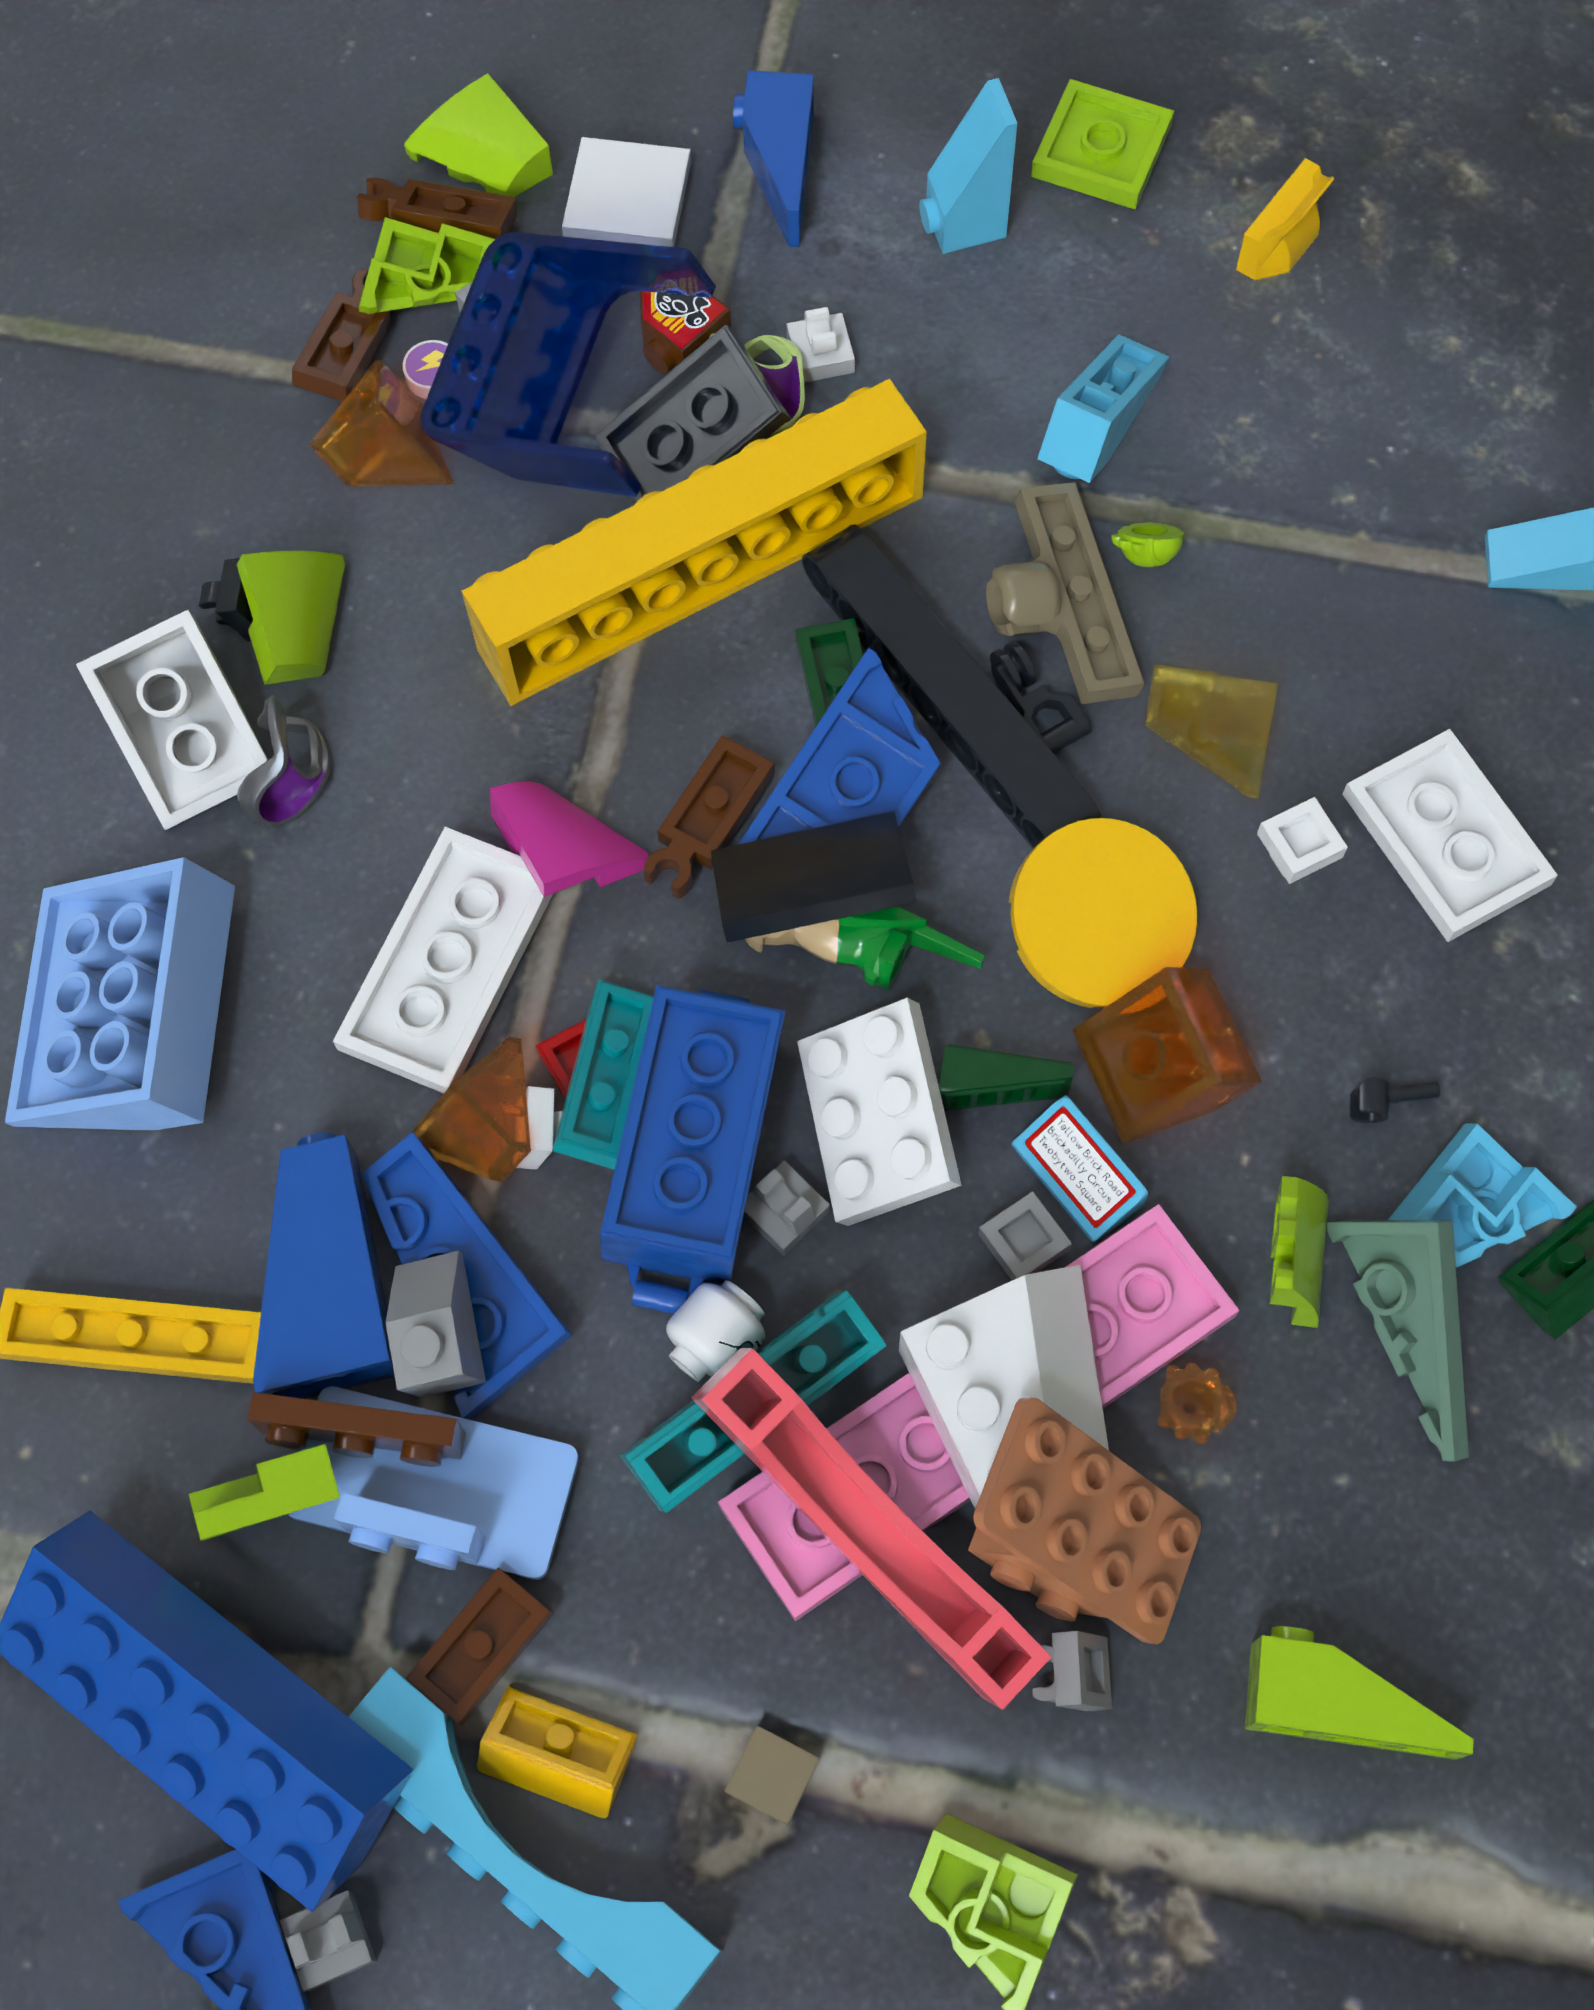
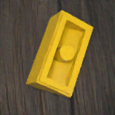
[477,1686,638,1819]

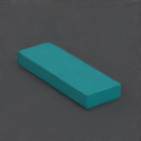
[552,980,653,1170]

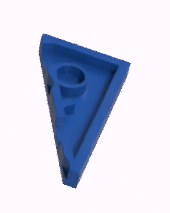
[118,1849,311,2010]

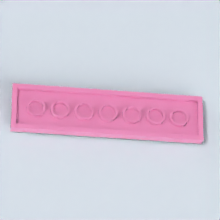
[718,1204,1240,1622]

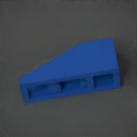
[733,70,814,247]

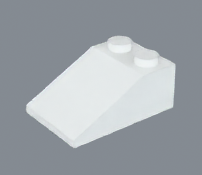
[76,610,268,830]

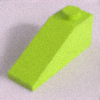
[1245,1626,1474,1760]

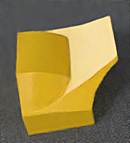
[1236,158,1334,280]

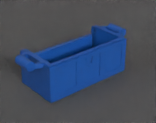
[600,985,785,1314]

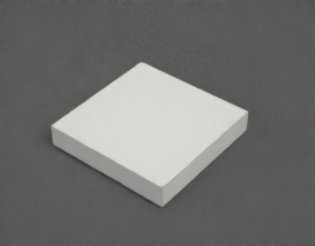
[562,137,691,252]

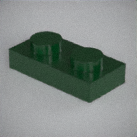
[795,618,863,728]

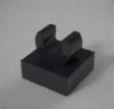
[199,558,253,642]

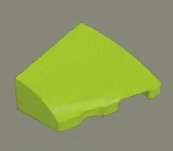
[359,217,497,314]
[237,551,345,685]
[1269,1176,1329,1328]

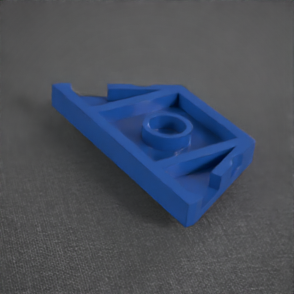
[738,648,941,845]

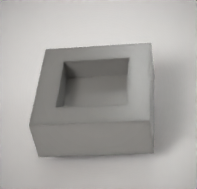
[978,1191,1072,1280]

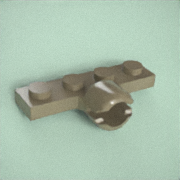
[986,482,1144,704]

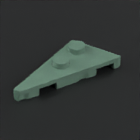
[1327,1220,1469,1462]

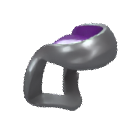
[237,695,331,826]

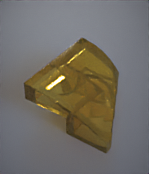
[1145,664,1278,799]

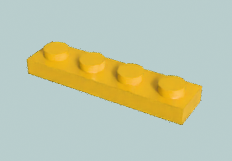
[0,1288,261,1384]

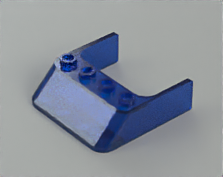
[420,232,716,497]

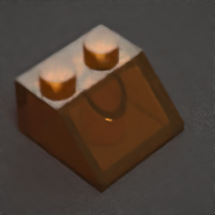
[1072,967,1262,1143]

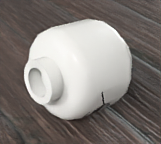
[666,1280,765,1382]

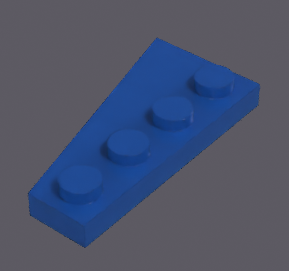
[362,1132,573,1420]

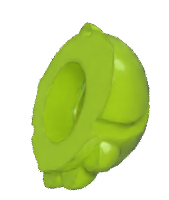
[1111,522,1185,567]

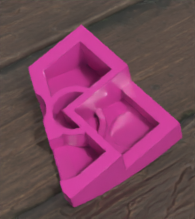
[490,781,649,897]

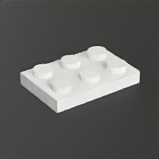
[1342,729,1558,942]
[797,998,962,1226]

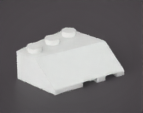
[899,1265,1109,1508]

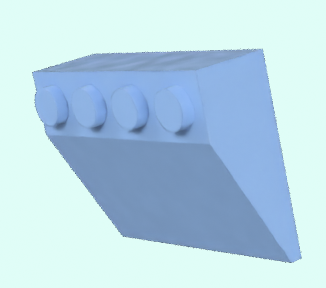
[5,857,235,1131]

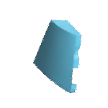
[1388,1123,1577,1268]

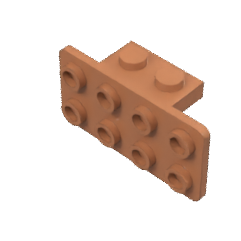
[968,1397,1201,1644]

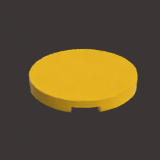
[1008,818,1197,1008]

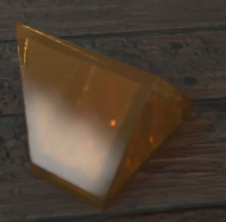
[309,360,454,486]
[411,1036,531,1182]

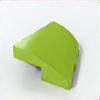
[404,73,553,197]
[189,1444,340,1541]
[909,1813,1078,2010]

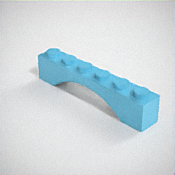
[349,1667,723,2010]

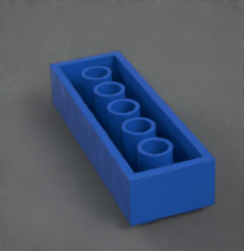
[0,1510,414,1913]

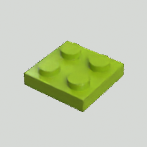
[1031,79,1174,210]

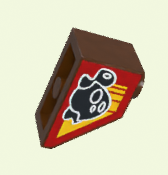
[639,245,732,374]

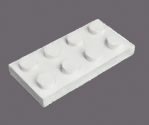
[333,827,553,1097]

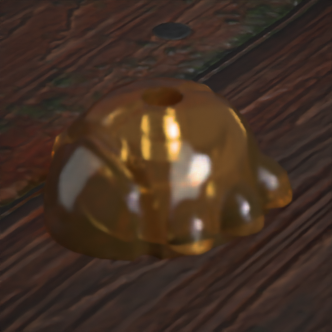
[1157,1362,1237,1444]

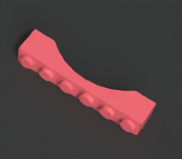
[691,1348,1051,1710]

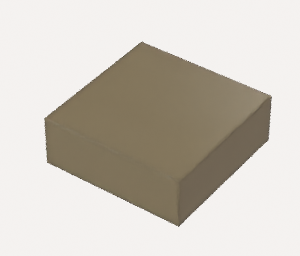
[724,1725,820,1826]

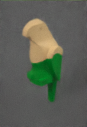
[745,906,985,991]

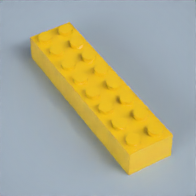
[462,378,927,706]

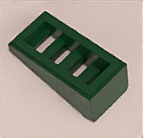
[939,1044,1075,1111]

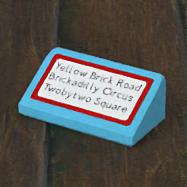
[1011,1095,1149,1244]

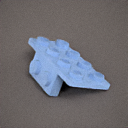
[288,1386,579,1580]

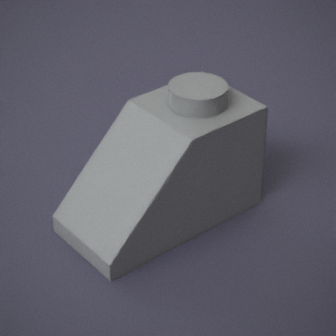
[386,1251,486,1398]

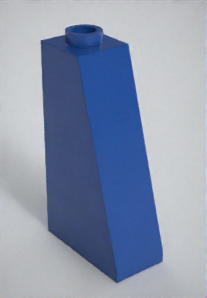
[253,1132,395,1399]

